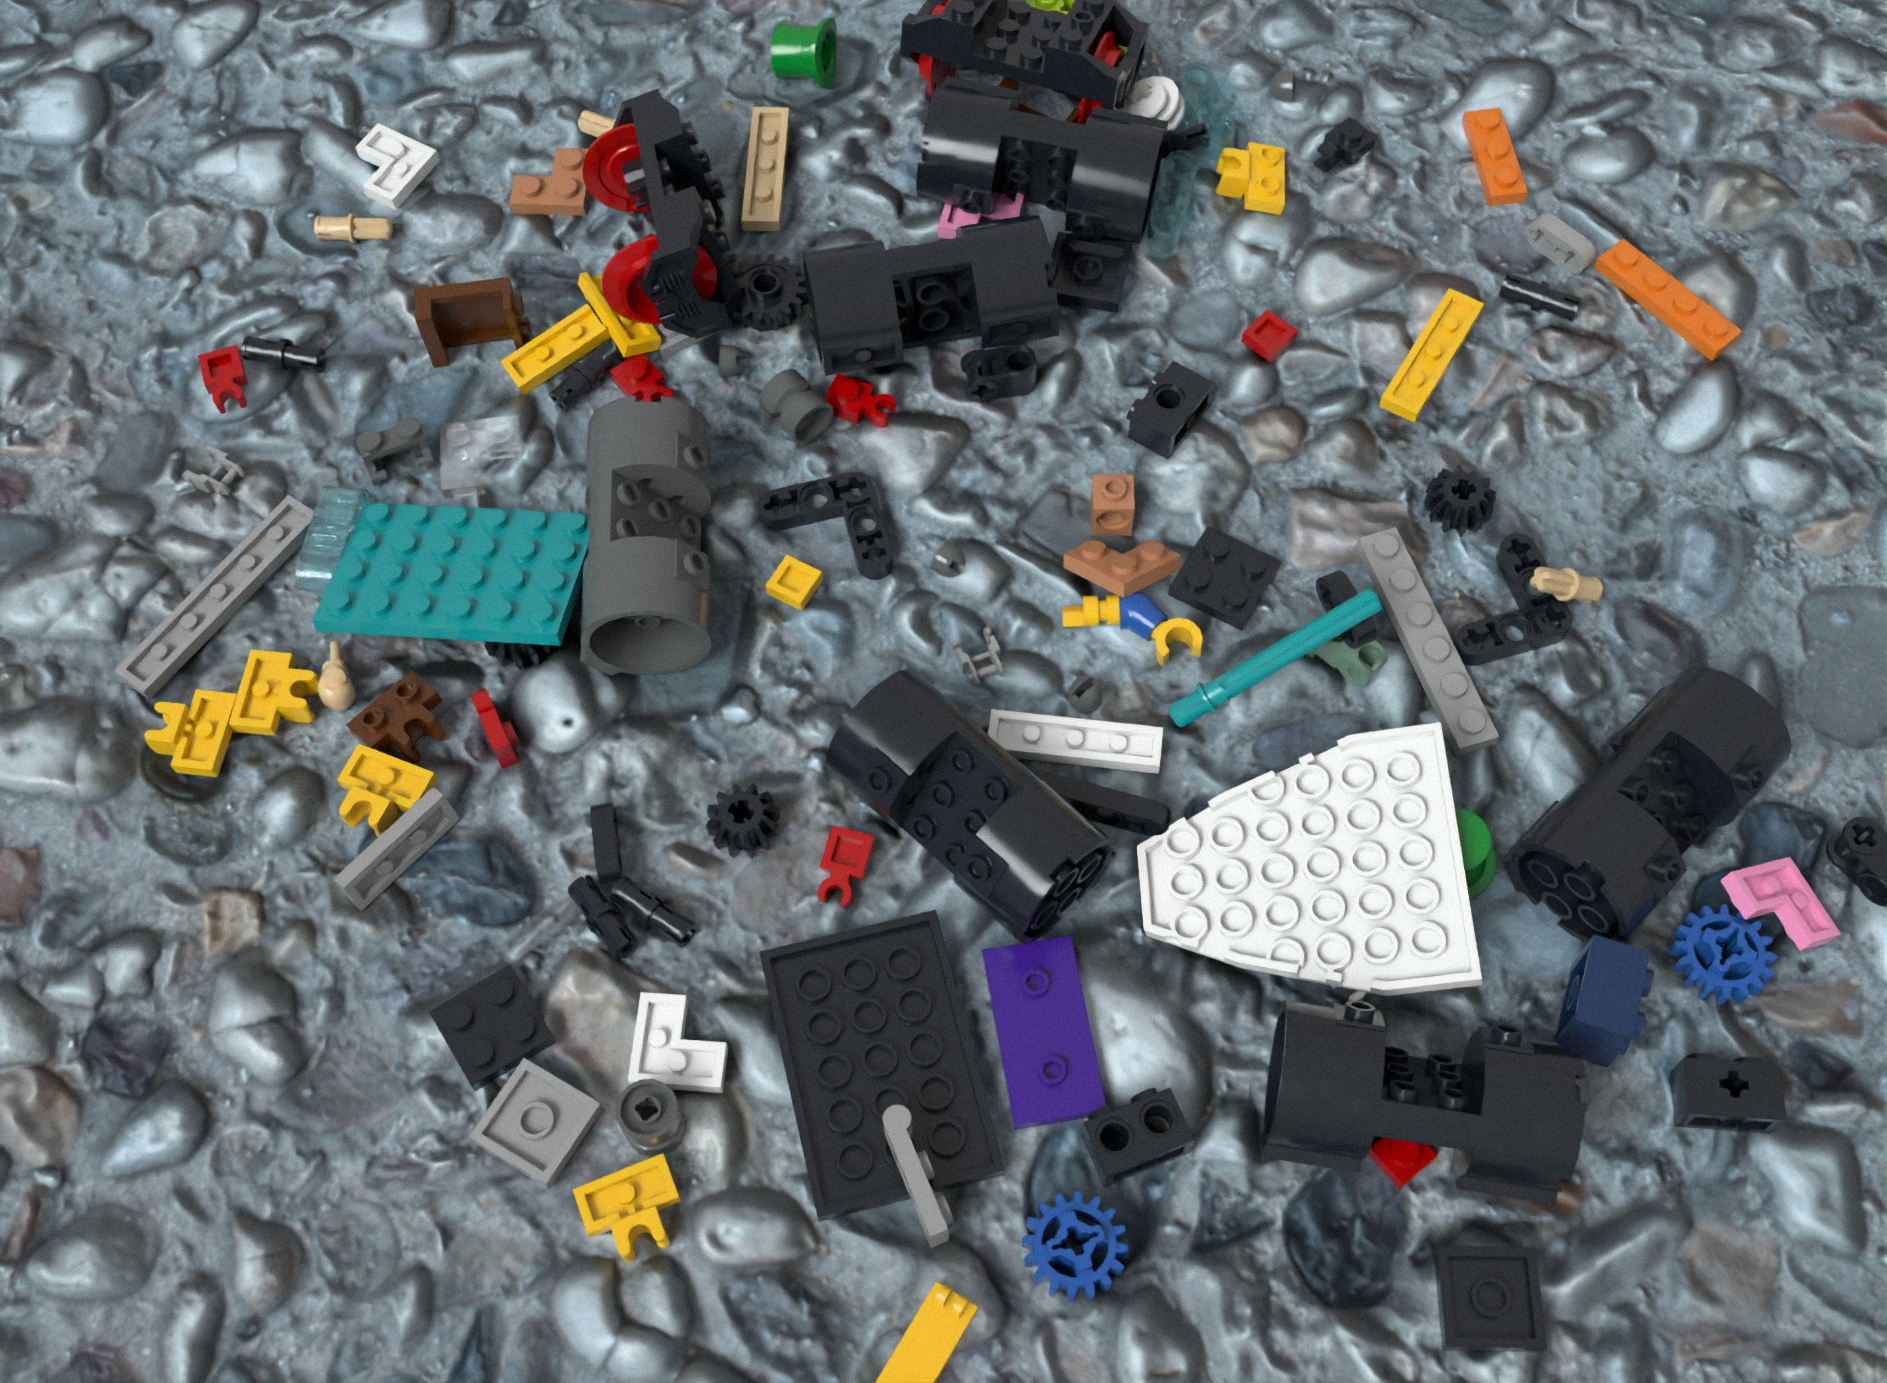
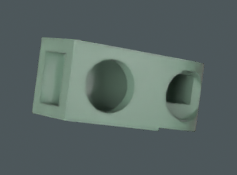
[1307,611,1388,686]

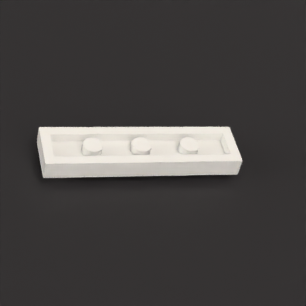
[988,709,1163,774]

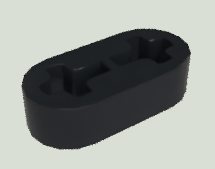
[1316,570,1377,649]
[590,802,623,884]

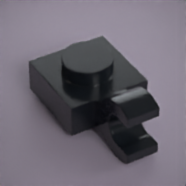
[1314,117,1377,173]

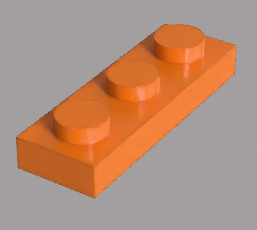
[1462,108,1528,206]

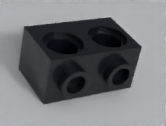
[1081,1088,1195,1188]

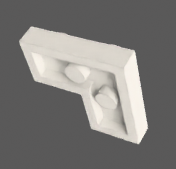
[355,123,440,210]
[628,992,728,1093]

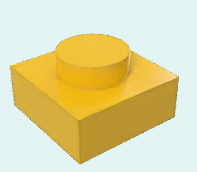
[765,554,823,611]

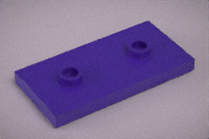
[982,935,1106,1130]

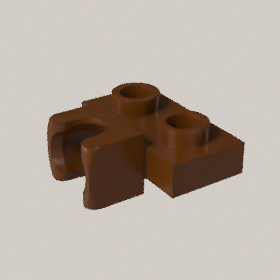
[346,670,446,762]

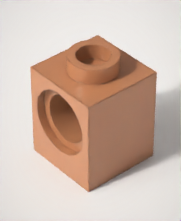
[1090,474,1135,536]

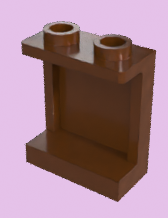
[414,277,532,368]

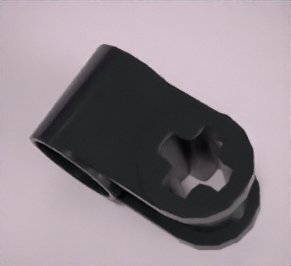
[960,344,1037,403]
[1826,817,1887,907]

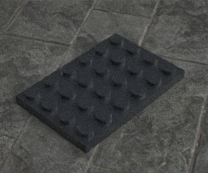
[759,910,1005,1222]

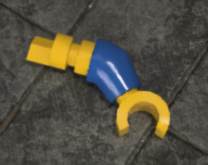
[1062,591,1203,668]

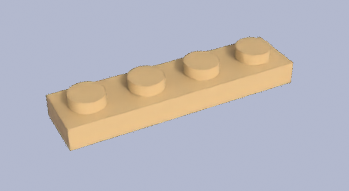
[741,107,790,231]

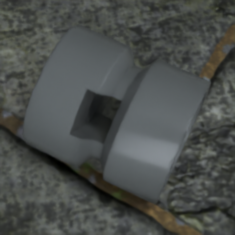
[759,369,834,444]
[616,1079,686,1158]

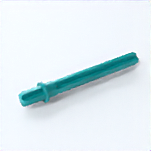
[1168,588,1382,727]

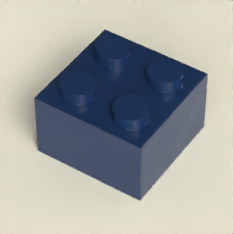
[1554,934,1654,1067]

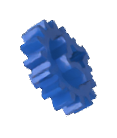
[1669,904,1777,1005]
[1022,1191,1128,1302]

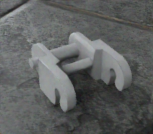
[182,445,245,496]
[950,627,1006,686]

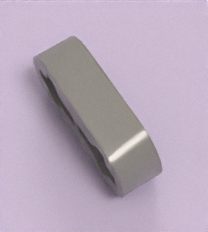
[1525,213,1596,274]

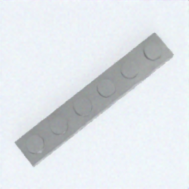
[114,495,323,700]
[1355,527,1499,756]

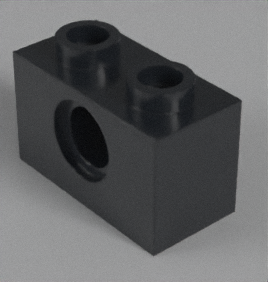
[1127,361,1214,460]

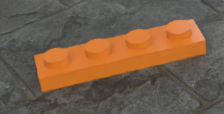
[1594,238,1743,361]

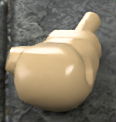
[317,641,356,711]

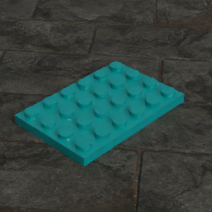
[312,502,589,646]

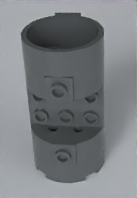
[580,396,711,676]

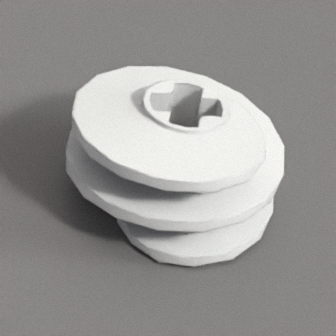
[1120,76,1186,130]

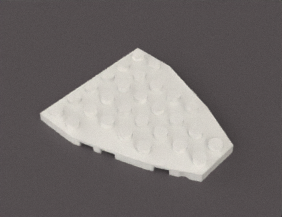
[1137,722,1483,996]

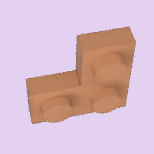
[509,148,590,216]
[1063,539,1181,598]

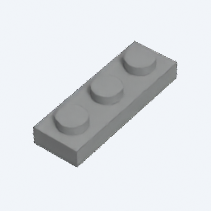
[333,787,460,911]

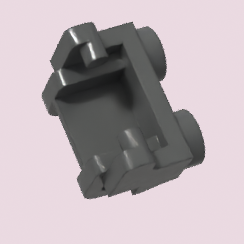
[356,417,435,486]

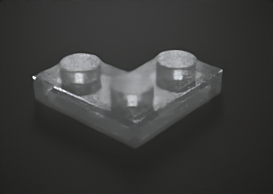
[440,415,523,499]

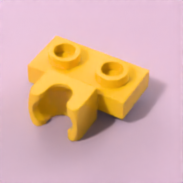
[1215,142,1285,215]
[229,649,319,736]
[144,689,237,777]
[337,743,438,837]
[572,1153,681,1263]

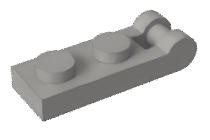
[882,1104,954,1248]

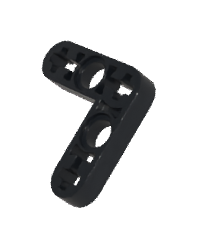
[758,472,893,580]
[1453,533,1573,666]

